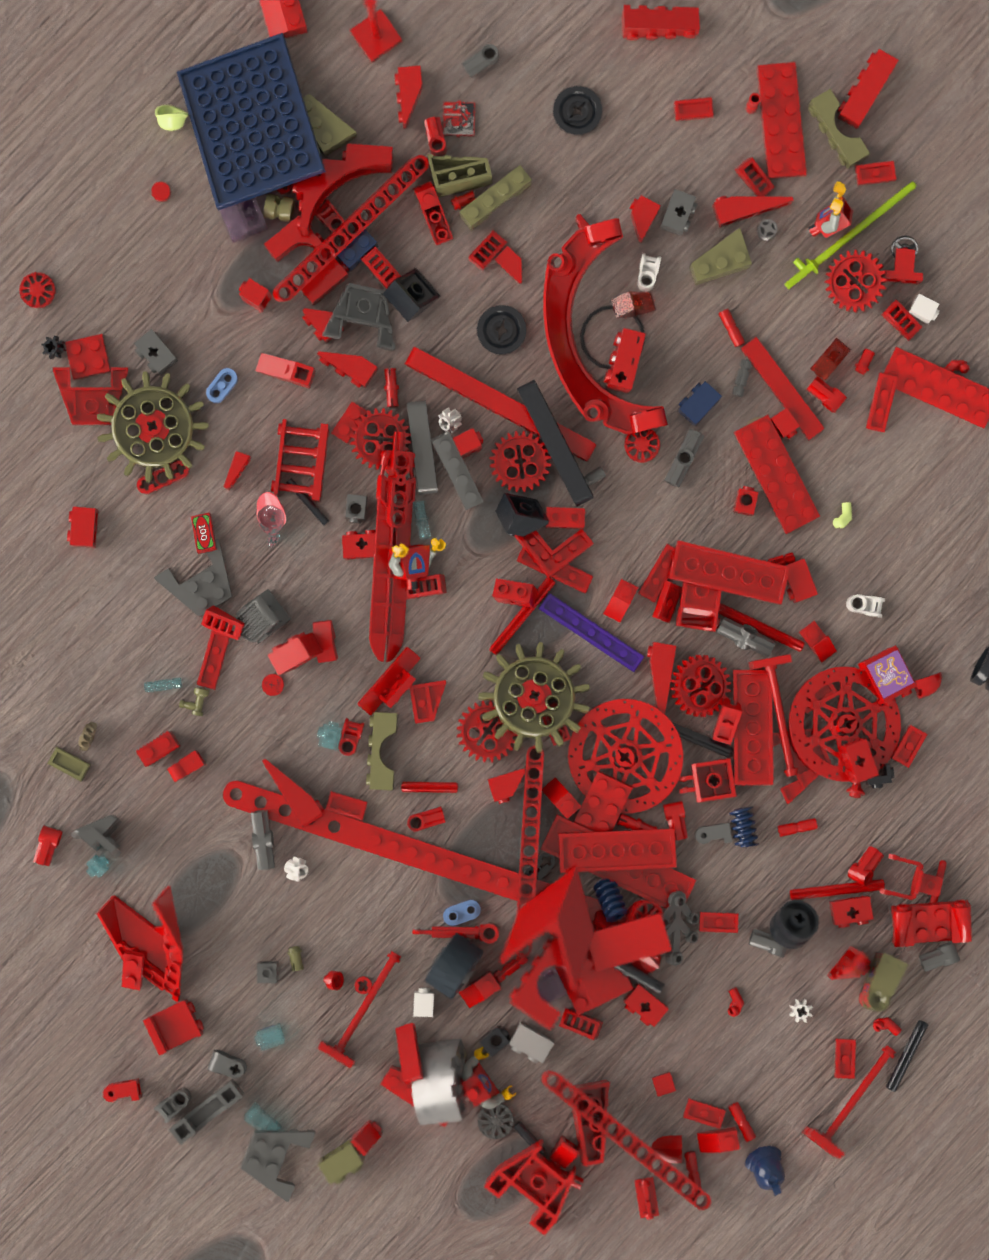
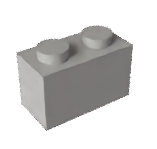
[509,1022,554,1064]

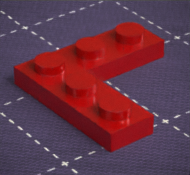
[514,529,594,578]

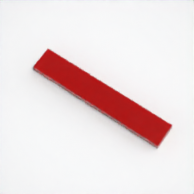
[741,337,825,440]

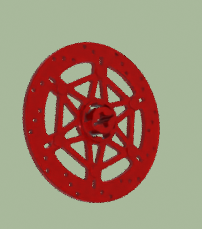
[789,667,901,782]
[568,698,684,814]

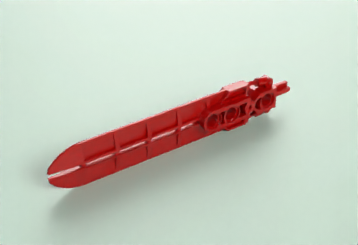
[369,431,416,662]

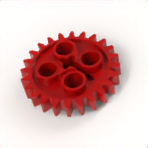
[825,250,888,313]
[349,408,411,470]
[489,431,551,493]
[670,655,731,717]
[456,700,518,763]

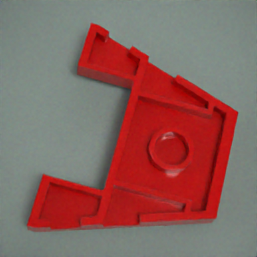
[53,367,128,426]
[773,728,832,804]

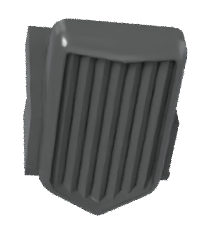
[236,589,291,644]
[70,815,122,858]

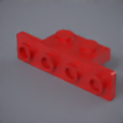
[358,647,420,715]

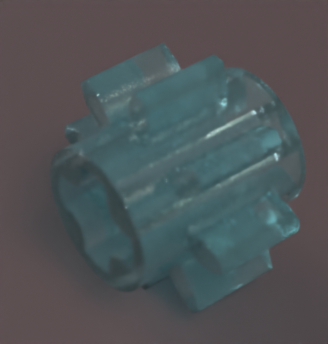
[86,854,110,878]

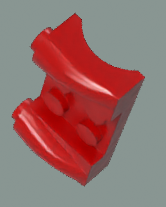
[676,582,722,632]
[891,900,972,947]

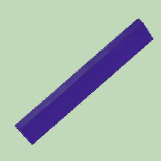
[539,593,645,672]

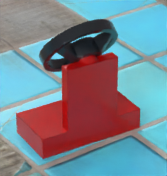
[882,236,923,284]

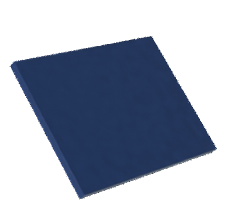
[177,33,326,211]

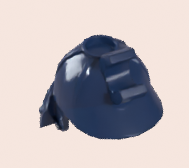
[745,1146,785,1196]

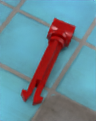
[412,923,499,943]

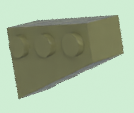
[303,94,357,157]
[427,154,493,197]
[690,228,752,286]

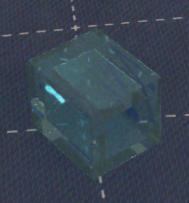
[254,1023,286,1051]

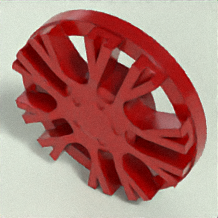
[19,272,56,308]
[624,429,660,463]

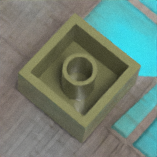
[318,1138,365,1185]

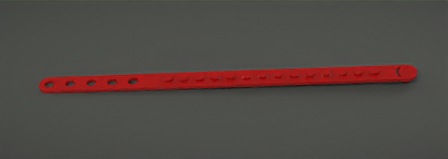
[223,781,637,923]

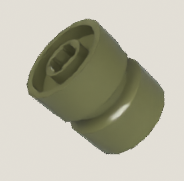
[263,193,295,223]

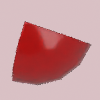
[914,672,942,699]
[651,1135,682,1163]

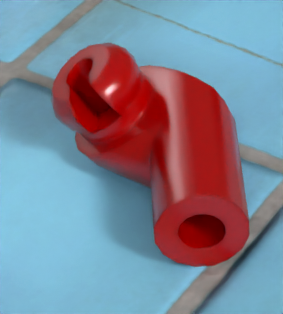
[873,1017,902,1036]

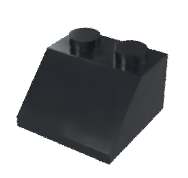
[383,268,440,322]
[495,493,549,536]

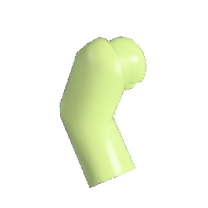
[833,502,852,529]

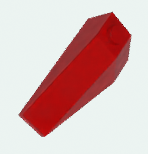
[826,946,871,980]

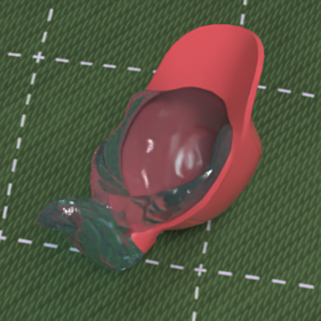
[257,492,286,548]

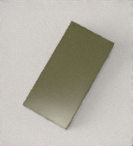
[47,747,91,782]

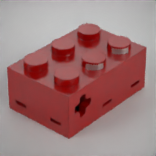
[604,328,646,394]

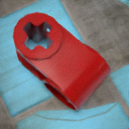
[315,199,344,237]
[339,718,365,756]

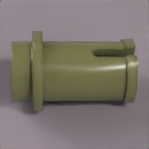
[287,946,304,971]

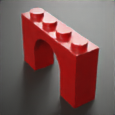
[264,216,349,306]
[509,937,594,1029]

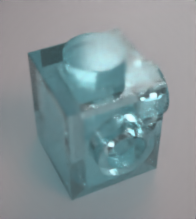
[317,721,343,751]

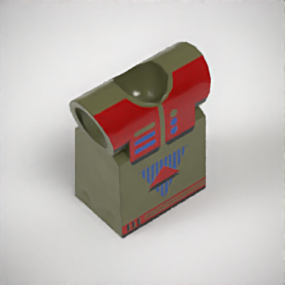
[859,952,908,1012]

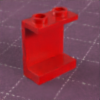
[143,999,204,1056]

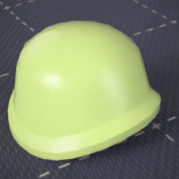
[155,105,189,131]

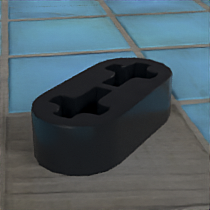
[525,852,555,880]

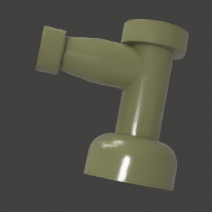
[179,687,210,716]

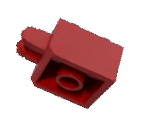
[678,758,736,802]

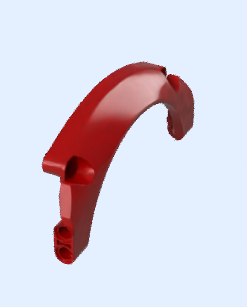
[543,218,668,434]

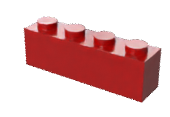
[838,49,899,129]

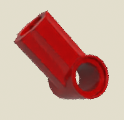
[424,117,447,157]
[806,376,847,413]
[663,801,688,841]
[407,806,446,832]
[33,825,63,867]
[848,846,884,887]

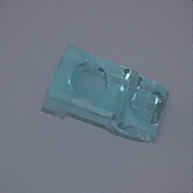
[244,1102,282,1130]

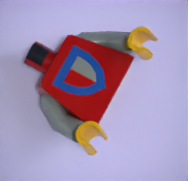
[808,181,853,238]
[388,538,446,590]
[460,1047,516,1109]

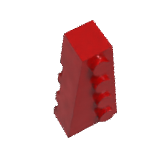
[622,5,700,41]

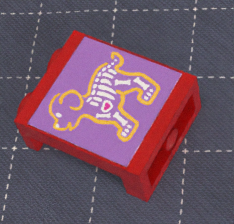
[858,645,917,706]

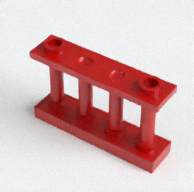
[271,419,330,502]

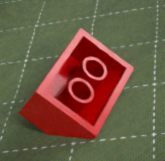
[260,0,308,39]

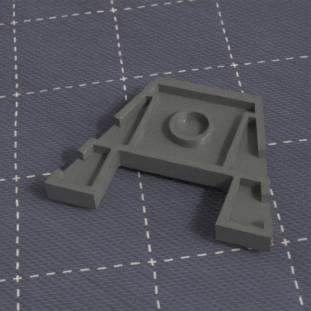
[322,283,395,351]
[154,538,233,617]
[240,1129,315,1202]

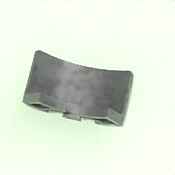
[412,1039,468,1125]

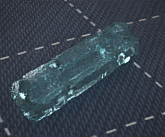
[144,678,182,693]

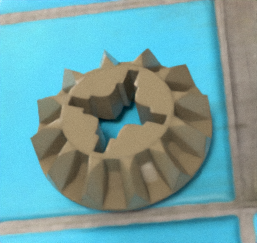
[79,721,97,751]

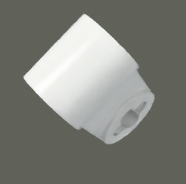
[637,253,661,292]
[846,594,885,618]

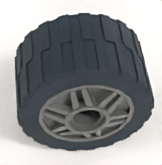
[425,933,483,999]

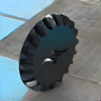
[553,86,602,136]
[477,305,526,355]

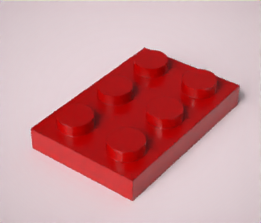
[574,771,633,832]

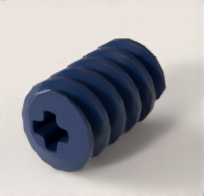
[729,806,759,848]
[593,879,629,923]

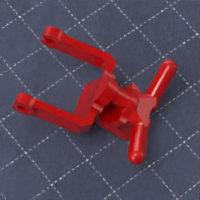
[880,854,947,903]

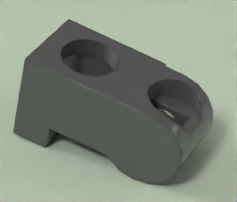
[695,822,732,844]

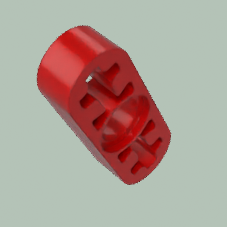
[137,461,190,494]

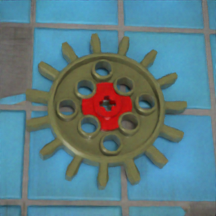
[97,371,208,483]
[478,642,590,753]

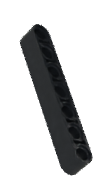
[517,380,594,507]

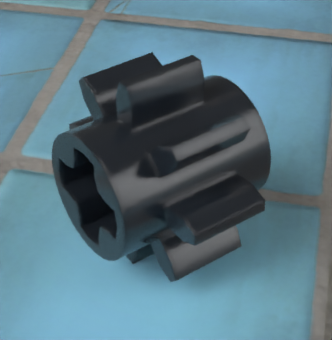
[41,335,66,359]

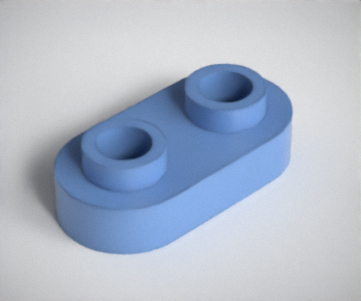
[206,368,238,403]
[443,900,481,926]

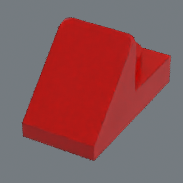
[798,621,837,663]

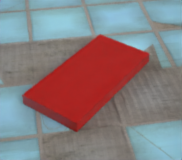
[590,912,672,972]

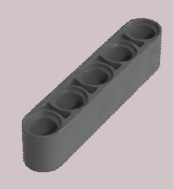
[407,400,438,495]

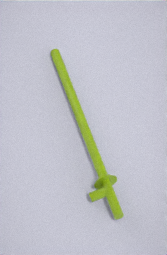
[784,182,916,289]

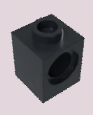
[480,1025,510,1057]

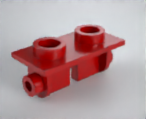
[634,1177,659,1220]

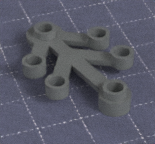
[662,891,700,966]

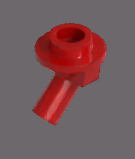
[846,782,865,799]

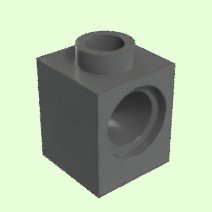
[345,494,367,523]
[257,961,278,983]

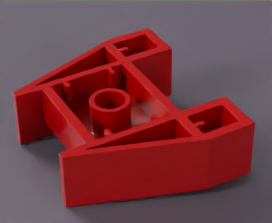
[484,1139,576,1236]

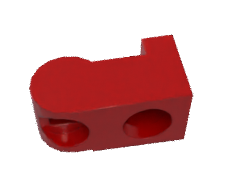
[167,750,206,782]
[103,1078,142,1102]

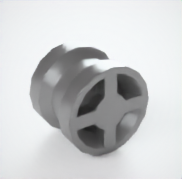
[757,219,778,241]

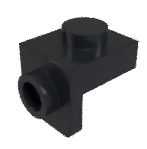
[866,763,894,788]

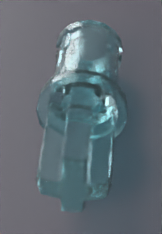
[413,501,431,540]

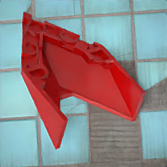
[500,866,594,990]
[96,886,183,1003]

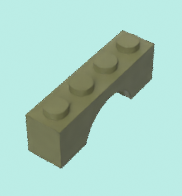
[808,89,870,169]
[460,165,532,231]
[366,712,398,791]

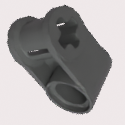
[207,1050,247,1079]
[154,1088,191,1123]

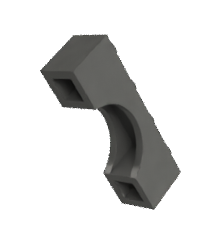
[431,431,484,510]
[169,1079,245,1145]

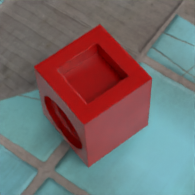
[771,408,800,439]
[733,486,758,516]

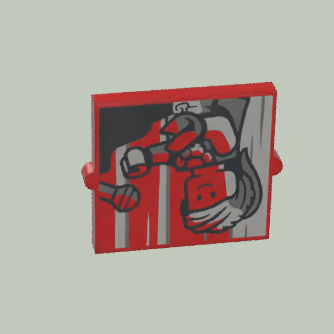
[443,100,475,138]

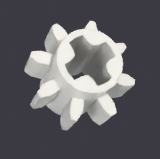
[438,407,462,433]
[284,856,308,882]
[789,999,813,1023]

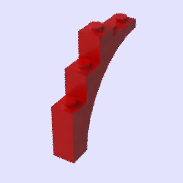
[293,143,393,236]

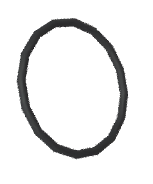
[580,305,645,369]

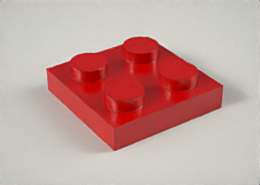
[65,334,111,380]

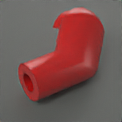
[944,360,970,374]
[727,987,744,1017]

